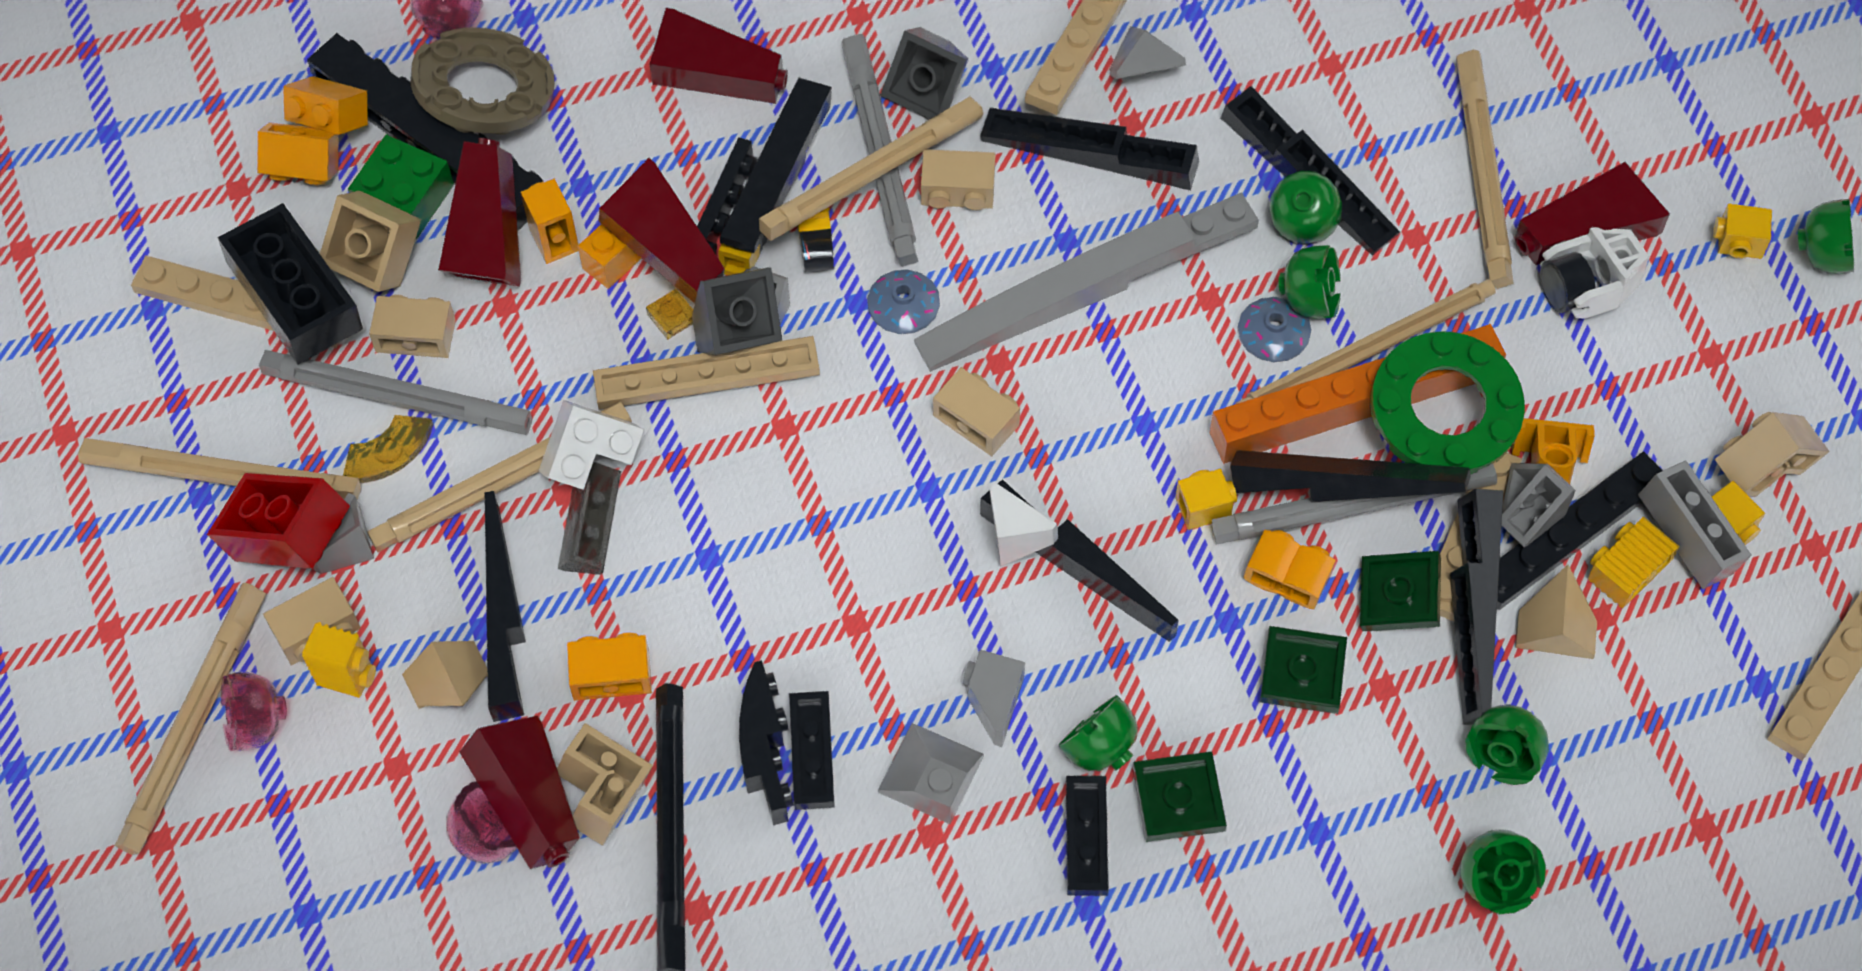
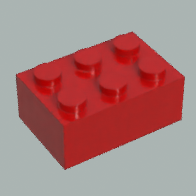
[207,473,350,569]

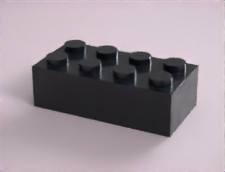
[217,203,363,365]

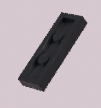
[789,691,835,810]
[1066,776,1109,896]

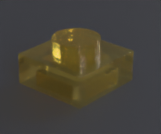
[646,289,693,340]

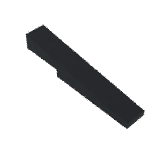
[720,77,832,253]
[1220,86,1400,256]
[980,108,1199,191]
[1230,450,1471,502]
[980,479,1179,642]
[1450,489,1503,725]
[484,491,526,722]

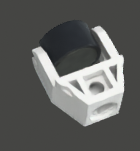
[1540,227,1649,319]

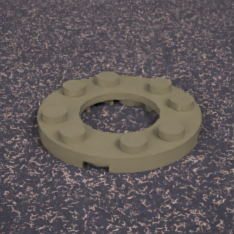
[410,27,555,135]

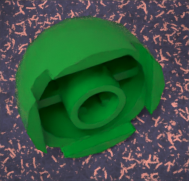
[1269,171,1342,245]
[1798,199,1854,273]
[1279,245,1341,318]
[1059,695,1138,771]
[1465,704,1549,785]
[1460,829,1546,914]

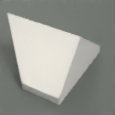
[990,482,1058,566]

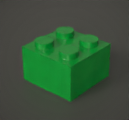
[348,134,454,239]

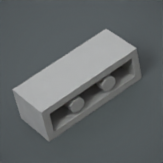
[1638,460,1752,589]

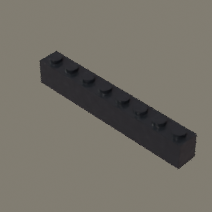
[307,33,544,231]

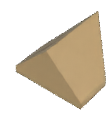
[1515,565,1597,659]
[402,641,488,709]

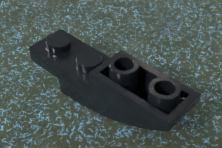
[739,660,793,825]

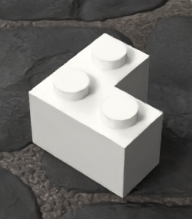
[539,400,644,489]

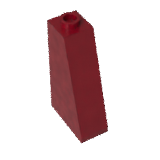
[649,7,788,104]
[438,138,521,287]
[598,158,725,303]
[1514,162,1670,265]
[459,716,580,869]

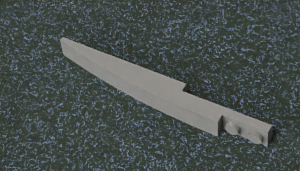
[914,192,1259,372]

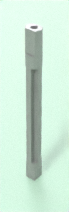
[842,34,919,267]
[259,350,532,435]
[1212,463,1497,545]

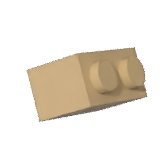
[921,149,995,210]
[369,295,456,358]
[933,367,1020,457]
[263,577,361,666]

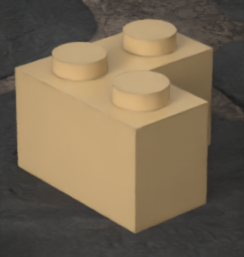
[1715,412,1830,497]
[557,723,653,846]

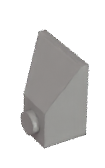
[878,723,984,824]

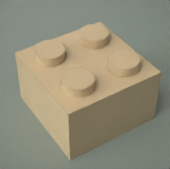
[320,191,421,292]

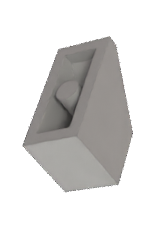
[963,650,1025,747]

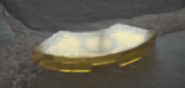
[343,415,433,483]

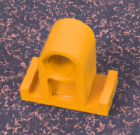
[1511,418,1595,484]

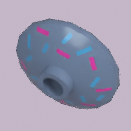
[867,269,940,334]
[1237,297,1312,362]

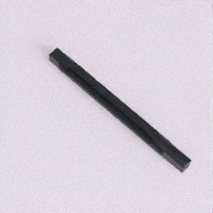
[656,683,685,971]

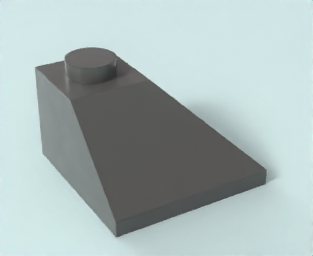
[880,27,968,119]
[692,267,783,355]

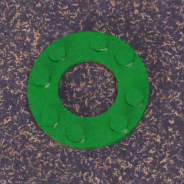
[1370,331,1525,475]

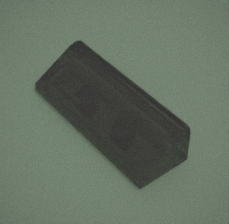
[558,461,621,575]

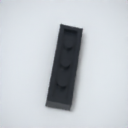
[697,137,757,254]

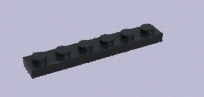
[1497,451,1663,610]

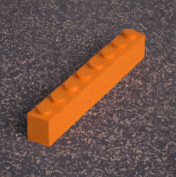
[1209,324,1507,464]

